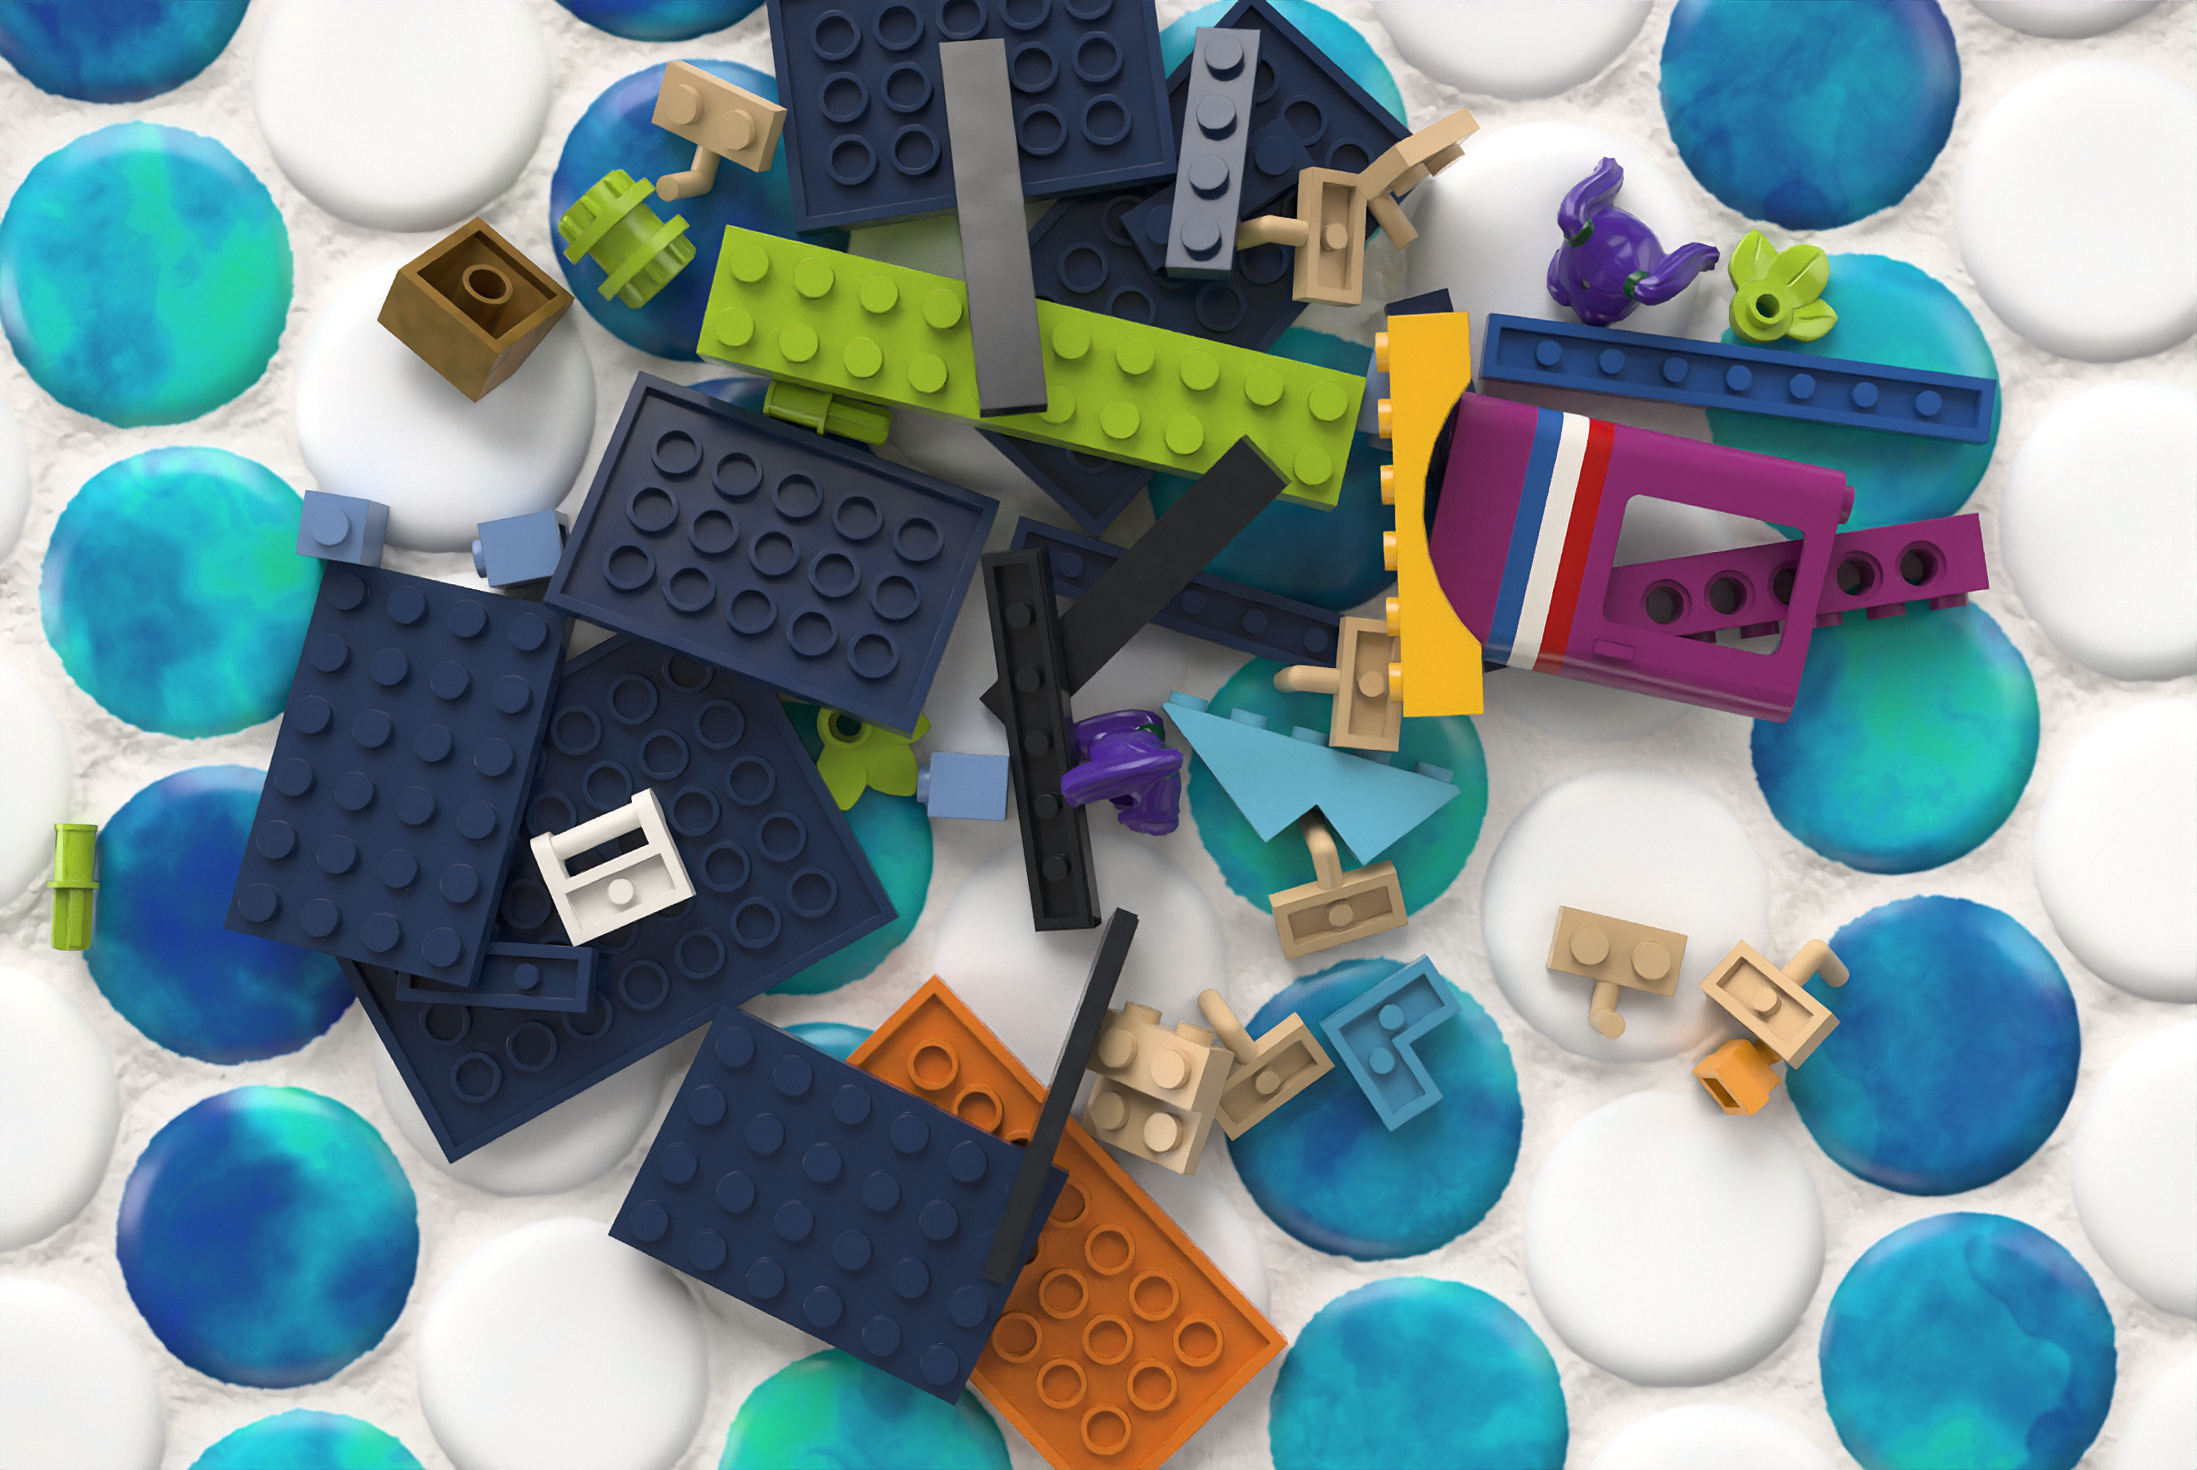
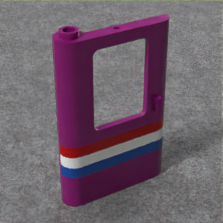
[1428,391,1855,724]

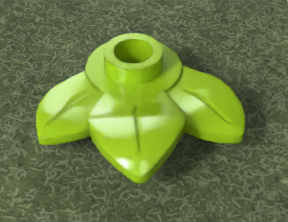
[1728,230,1838,344]
[817,708,931,811]

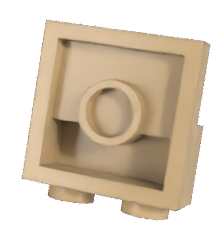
[1080,1001,1235,1175]

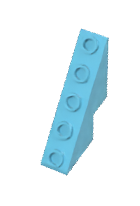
[1160,690,1461,866]

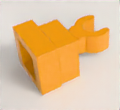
[1692,1038,1782,1116]

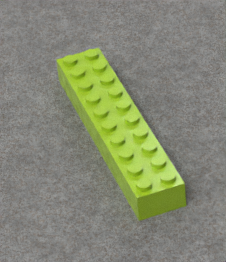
[696,224,1367,512]

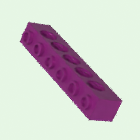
[1595,513,1990,647]

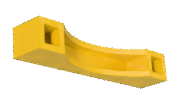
[1375,311,1484,717]

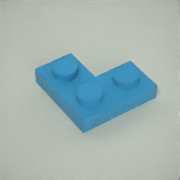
[1319,954,1462,1132]

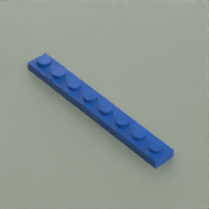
[1478,312,1997,446]

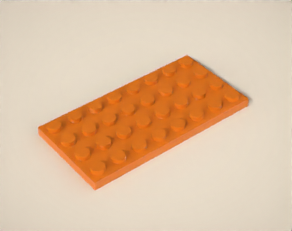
[845,973,1289,1470]

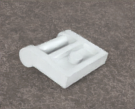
[530,788,696,947]

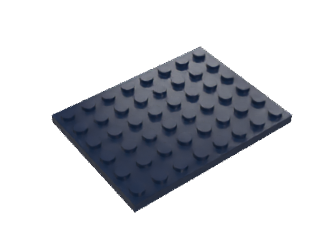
[334,634,900,1164]

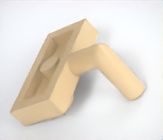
[651,60,788,202]
[1353,107,1480,252]
[1237,167,1367,308]
[1274,616,1402,752]
[1268,810,1409,960]
[1546,905,1688,1039]
[1699,939,1849,1070]
[1197,989,1335,1141]

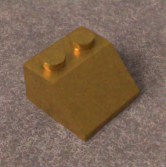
[377,216,575,403]

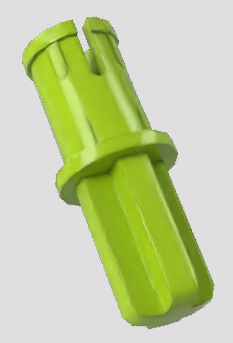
[763,379,893,446]
[46,824,100,951]

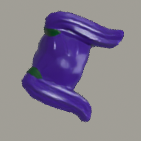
[1546,156,1720,328]
[1060,709,1184,836]

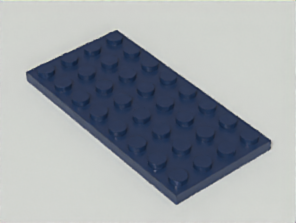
[971,0,1417,539]

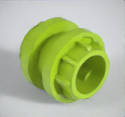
[558,169,696,309]

